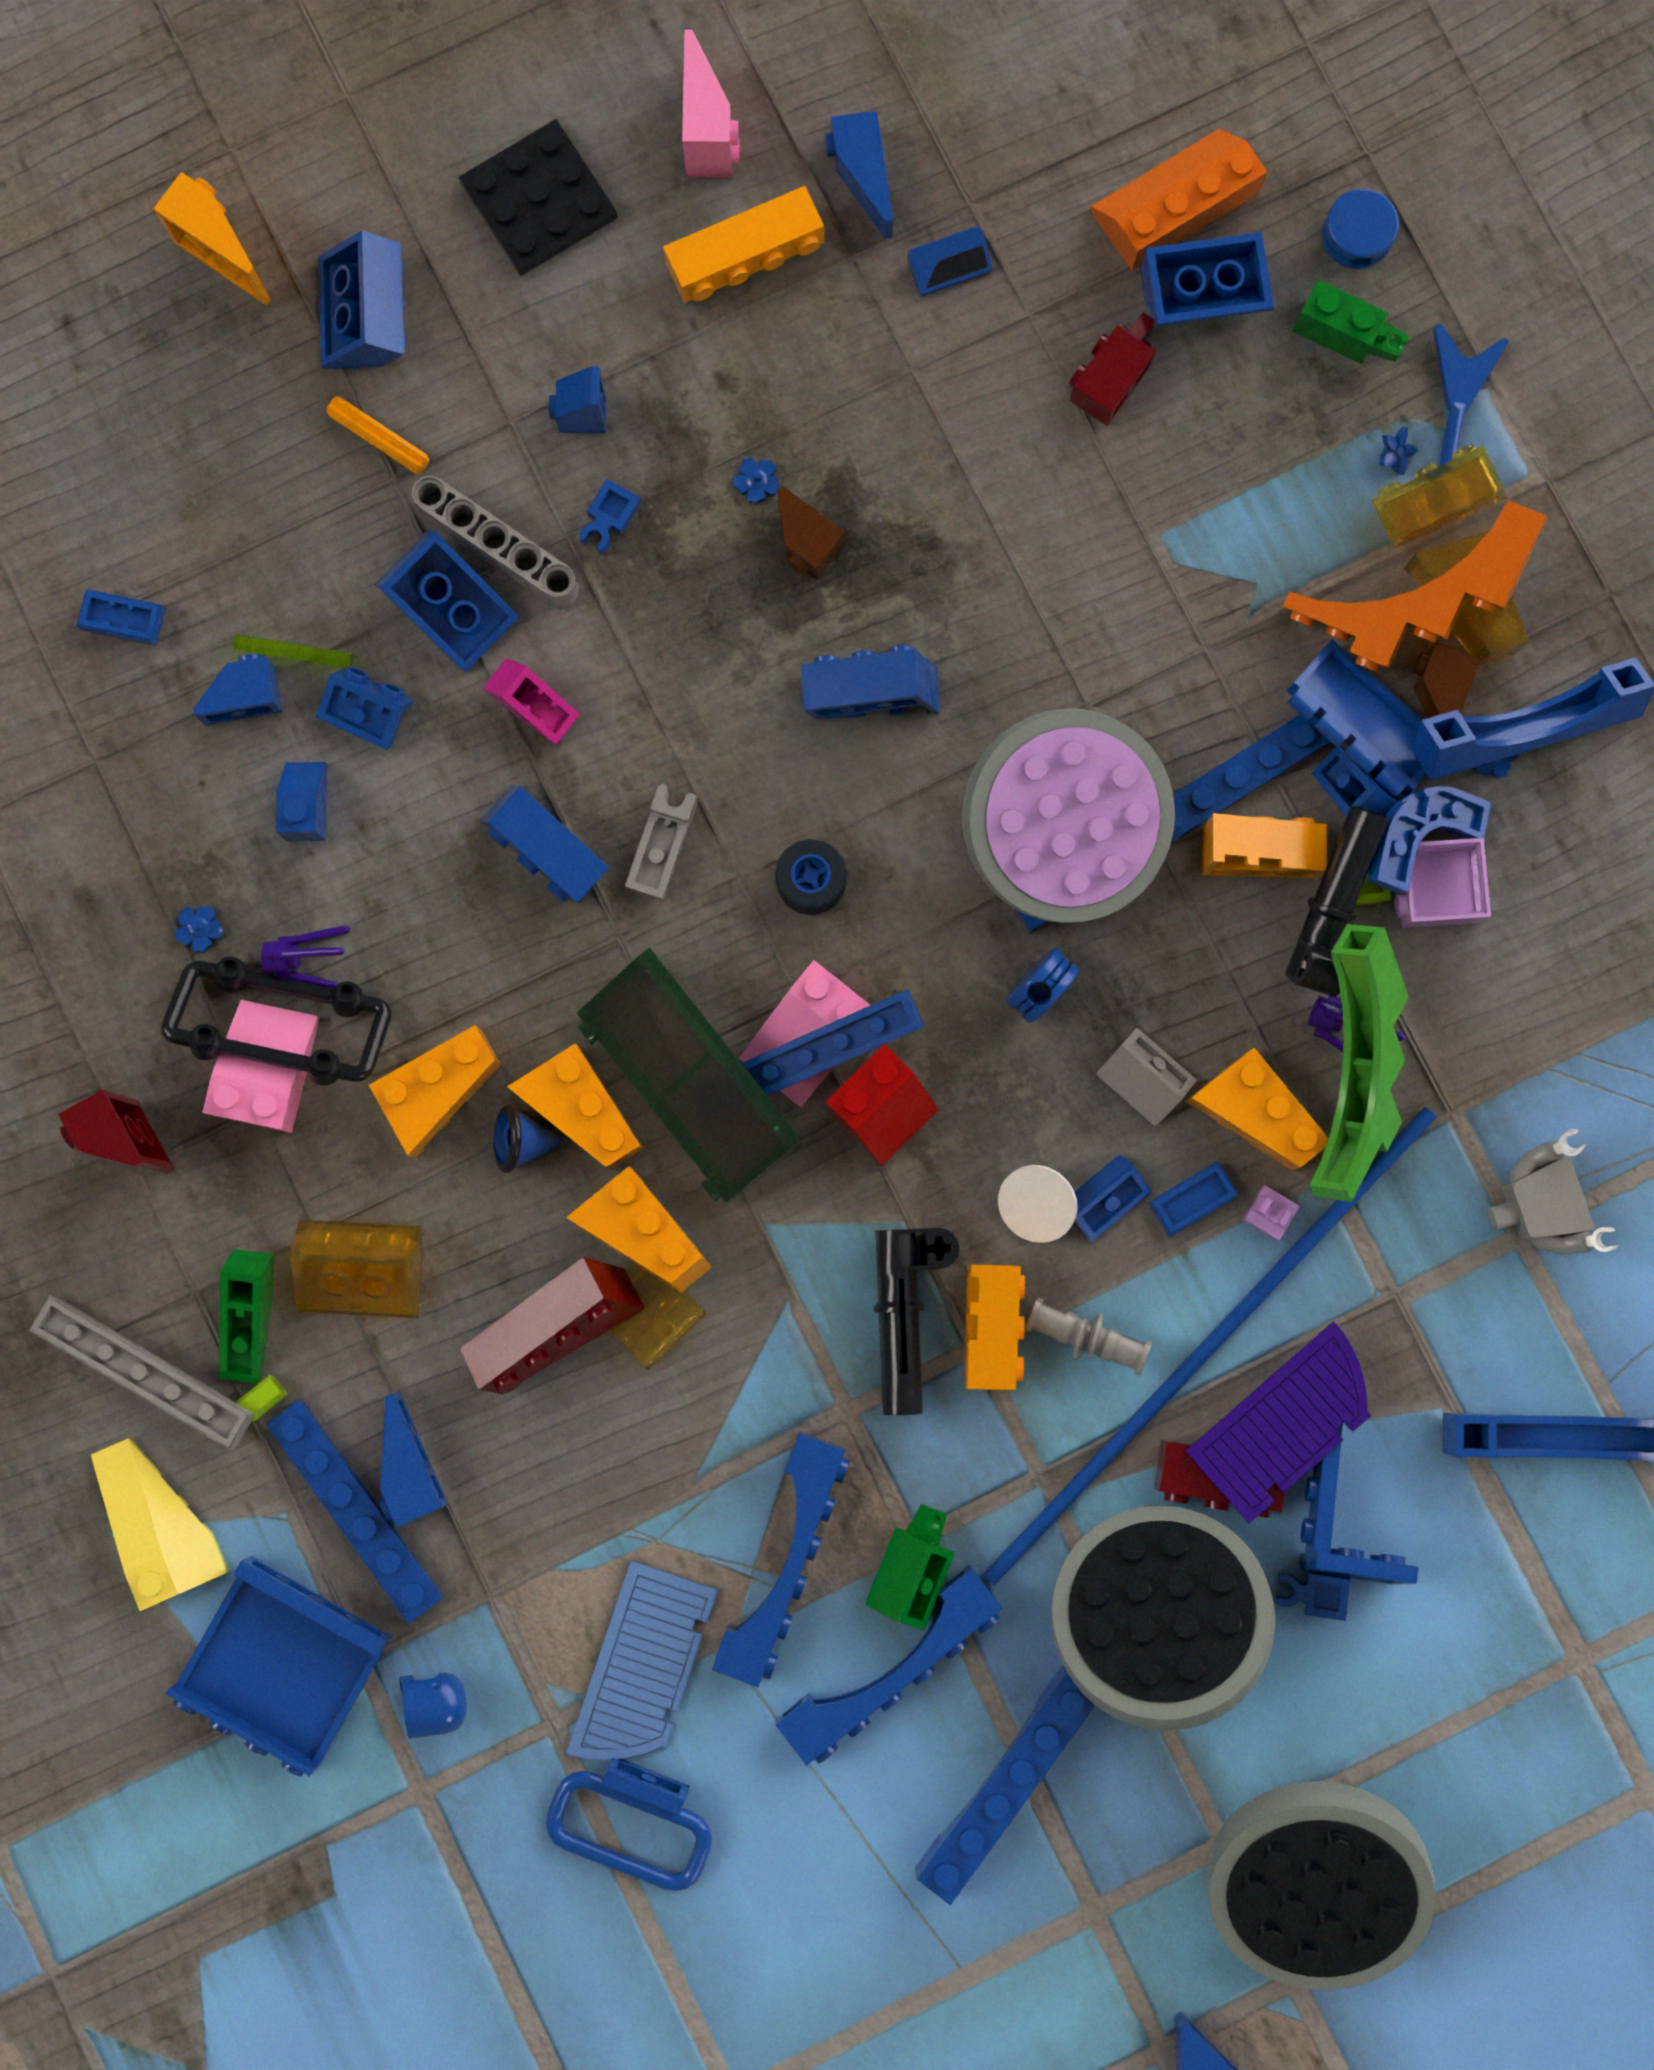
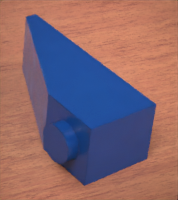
[824,111,893,238]
[379,1392,448,1528]

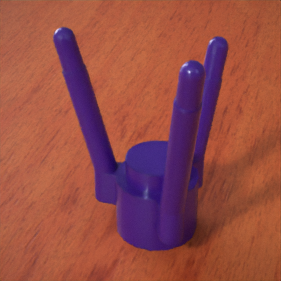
[261,925,350,988]
[1307,995,1405,1052]

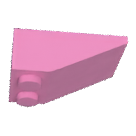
[682,30,740,179]
[739,960,870,1108]
[202,1000,320,1133]

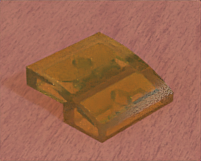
[610,1263,707,1370]

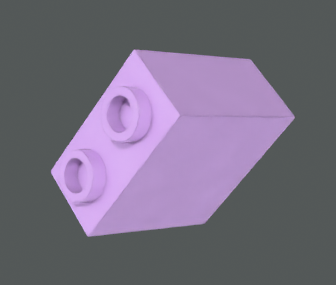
[1394,838,1491,928]

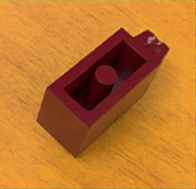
[1069,312,1156,426]

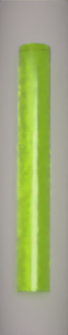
[233,634,353,668]

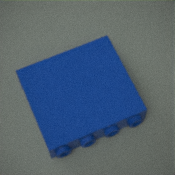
[166,1556,392,1776]

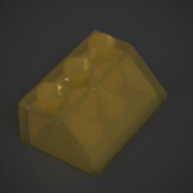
[289,1220,424,1318]

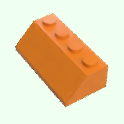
[1090,128,1268,271]

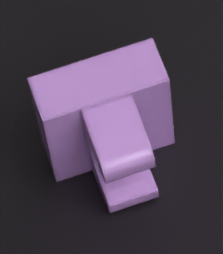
[1242,1185,1300,1241]

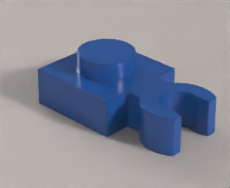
[579,479,641,555]
[1276,1571,1350,1621]

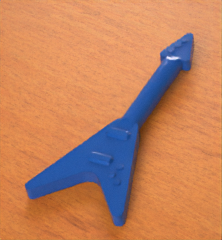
[1430,324,1508,511]

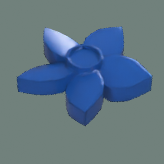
[1379,426,1418,475]

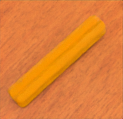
[326,396,430,474]

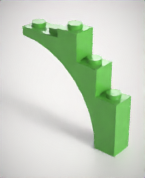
[1310,924,1409,1202]

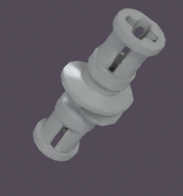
[1025,1297,1153,1376]

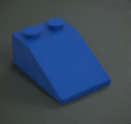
[374,529,520,672]

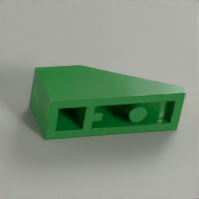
[219,1249,274,1383]

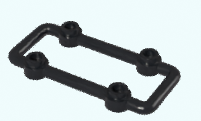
[161,956,392,1086]

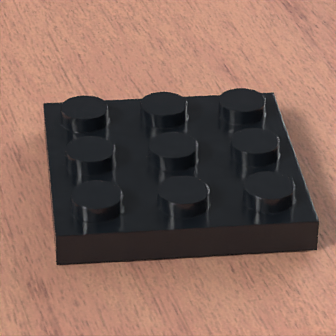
[458,119,618,277]

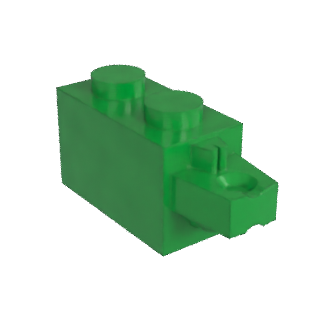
[1292,279,1409,364]
[865,1504,955,1630]

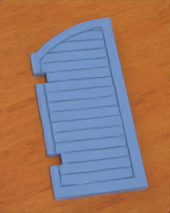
[566,1560,719,1760]

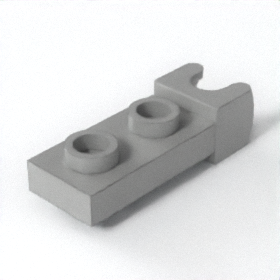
[625,784,698,901]

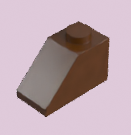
[778,486,845,580]
[1412,642,1481,718]

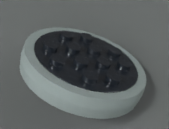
[1051,1505,1275,1731]
[1206,1782,1435,1990]

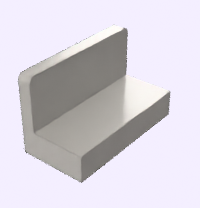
[1097,1028,1197,1126]

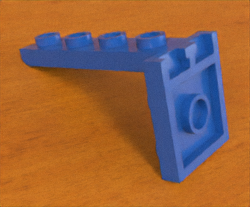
[1299,1423,1418,1585]

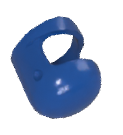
[399,1673,467,1739]

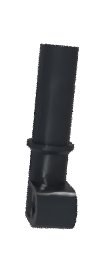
[1285,805,1389,997]
[873,1228,960,1415]

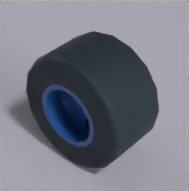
[775,839,847,915]

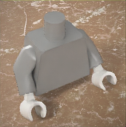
[1487,1129,1618,1255]

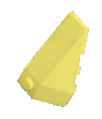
[91,1438,229,1611]

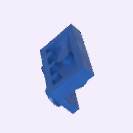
[316,667,414,750]

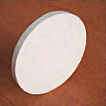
[998,1165,1077,1243]

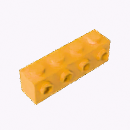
[663,186,824,303]

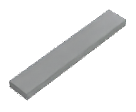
[29,1295,255,1450]

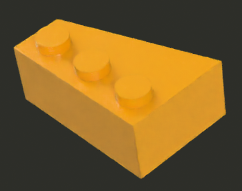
[1201,813,1327,878]
[369,1025,501,1158]
[507,1043,644,1170]
[1185,1048,1328,1170]
[566,1166,712,1293]
[965,1265,1025,1390]

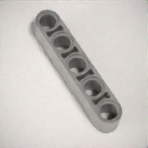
[412,476,579,608]

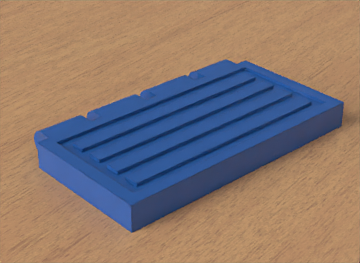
[1286,639,1426,798]

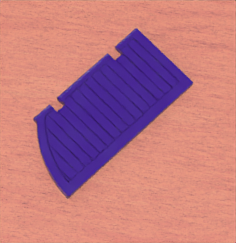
[1185,1321,1371,1524]

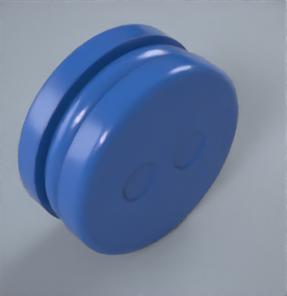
[1322,189,1399,269]
[1006,948,1079,1023]

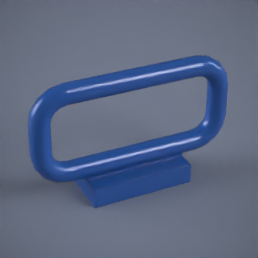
[546,1758,712,1891]

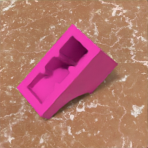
[482,658,580,745]

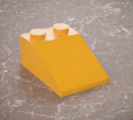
[153,172,271,306]

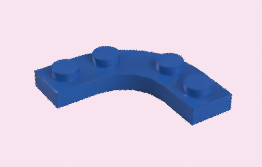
[1367,786,1492,893]

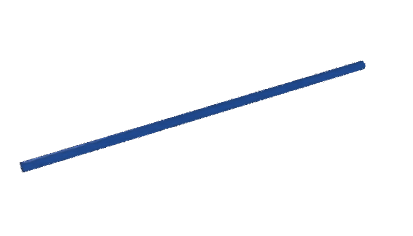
[983,1107,1437,1586]

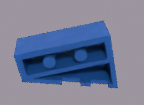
[801,645,940,719]
[480,786,609,903]

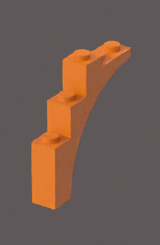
[1283,500,1547,672]

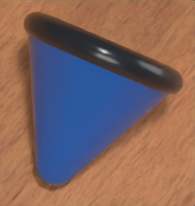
[493,1104,562,1173]

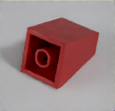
[826,1044,939,1166]

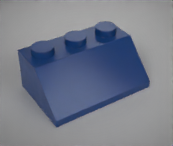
[318,230,406,369]
[1140,232,1274,326]

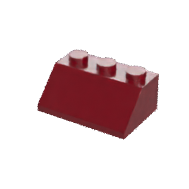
[58,1089,175,1173]

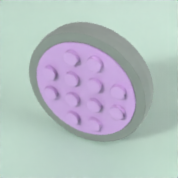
[962,708,1175,923]

